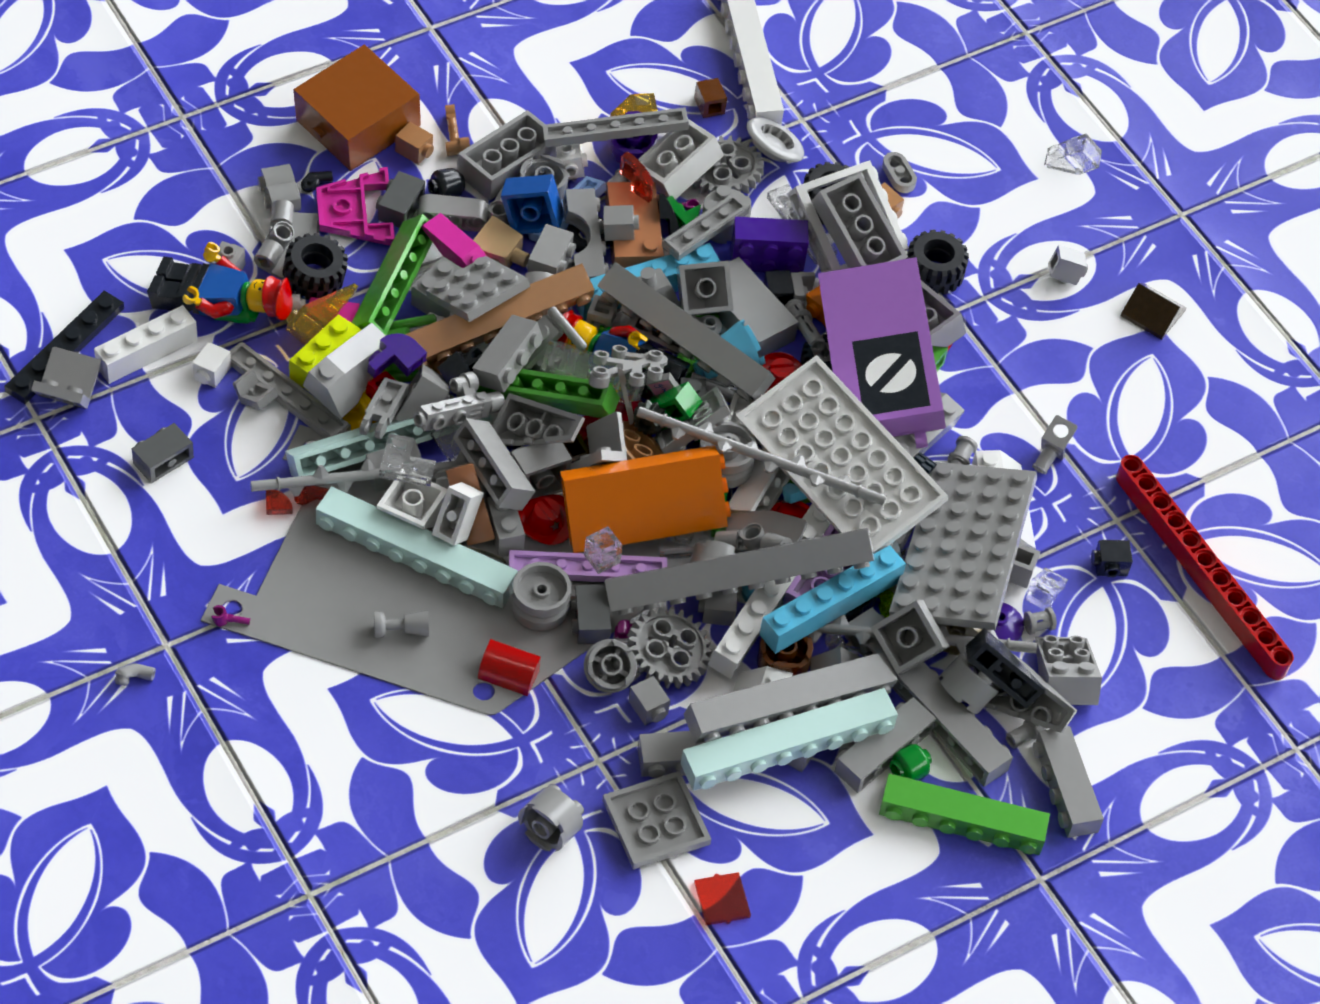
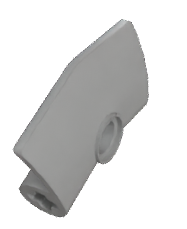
[254,200,318,279]
[714,510,807,553]

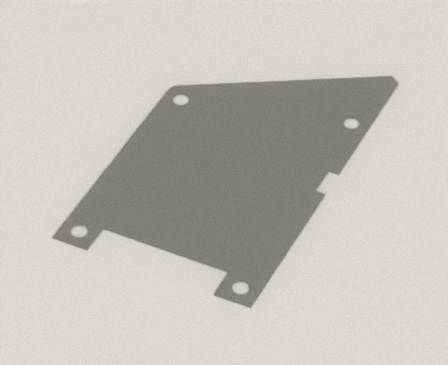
[201,425,693,715]

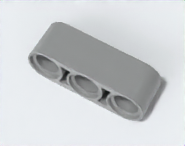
[417,194,489,232]

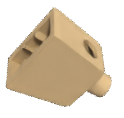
[473,215,530,268]

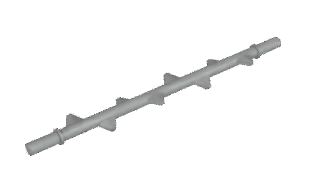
[637,407,887,505]
[250,450,469,496]
[808,615,1037,654]

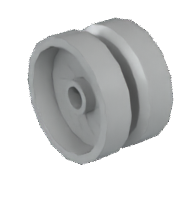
[699,421,756,488]
[511,562,571,631]

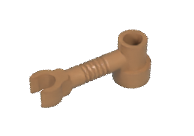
[445,104,470,156]

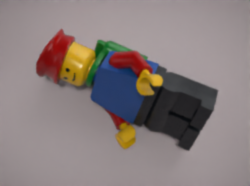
[147,242,293,324]
[553,310,691,401]

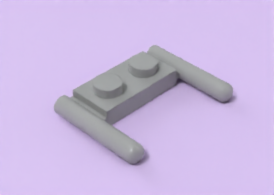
[522,306,587,370]

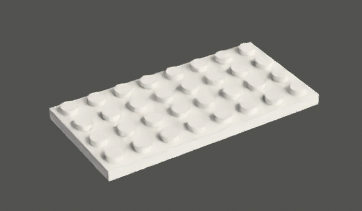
[736,355,948,554]

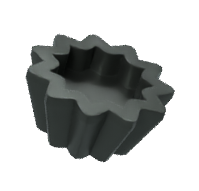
[633,399,666,435]

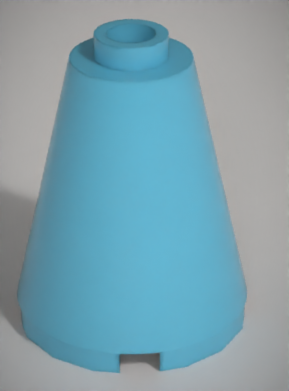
[692,319,765,379]

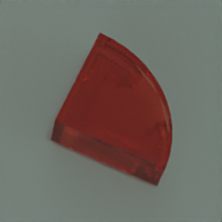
[266,489,293,515]

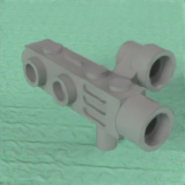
[413,371,505,432]

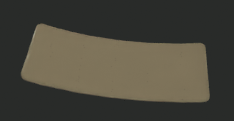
[467,547,507,564]

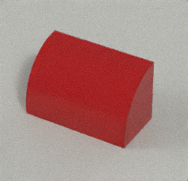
[477,639,541,696]

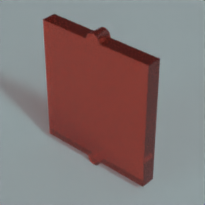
[694,872,751,925]

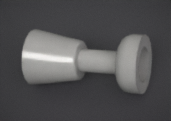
[374,610,429,638]

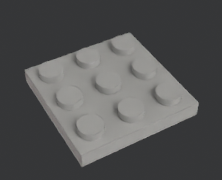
[425,256,530,322]
[655,386,731,454]
[602,771,711,869]

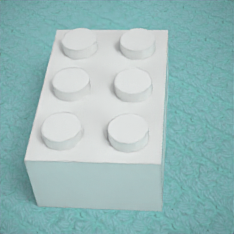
[633,119,724,200]

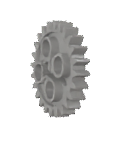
[693,136,764,194]
[626,607,713,689]

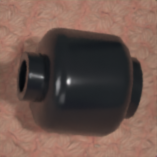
[428,168,466,197]

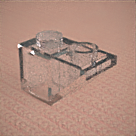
[1044,133,1102,175]

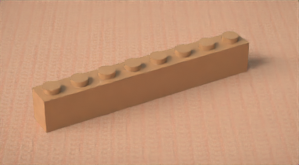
[405,263,595,370]

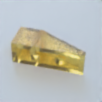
[286,283,358,345]

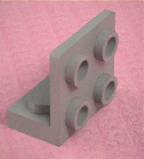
[31,347,102,409]
[570,412,627,470]

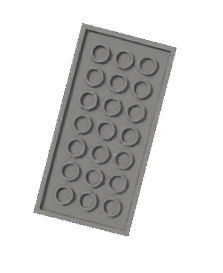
[889,462,1037,630]

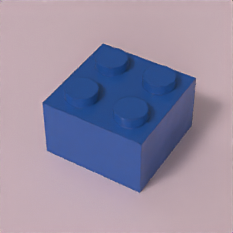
[501,174,564,234]

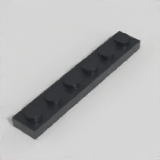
[4,290,124,404]

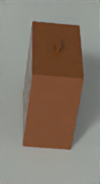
[293,44,421,171]

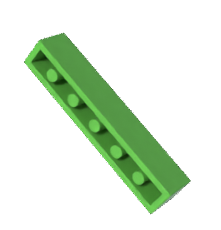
[352,214,433,335]
[477,369,620,418]
[879,774,1050,855]

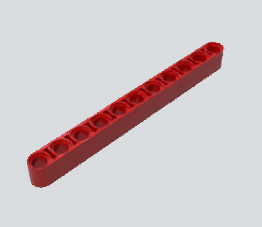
[1116,455,1294,680]

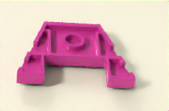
[316,167,395,246]

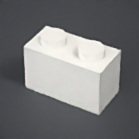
[432,482,484,545]

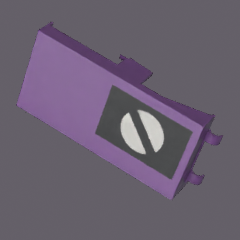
[818,257,946,449]

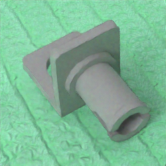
[1032,415,1077,475]

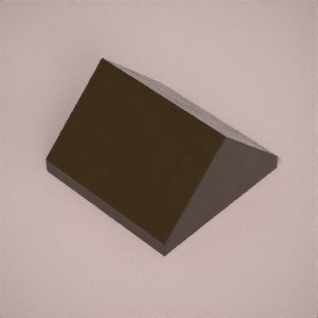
[1120,283,1187,340]

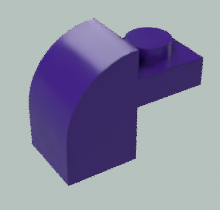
[367,333,427,379]

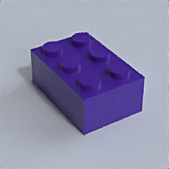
[730,216,809,273]

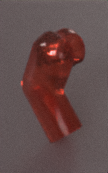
[294,485,329,505]

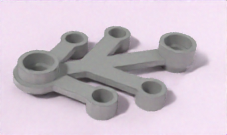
[588,345,668,389]

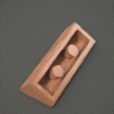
[445,463,495,546]

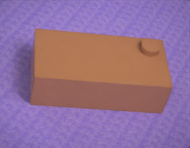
[605,182,664,268]

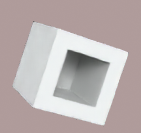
[192,342,231,388]

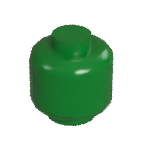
[890,744,932,781]

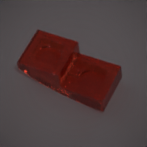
[620,151,654,203]

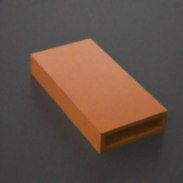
[560,445,731,553]

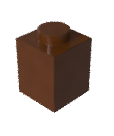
[694,78,727,118]

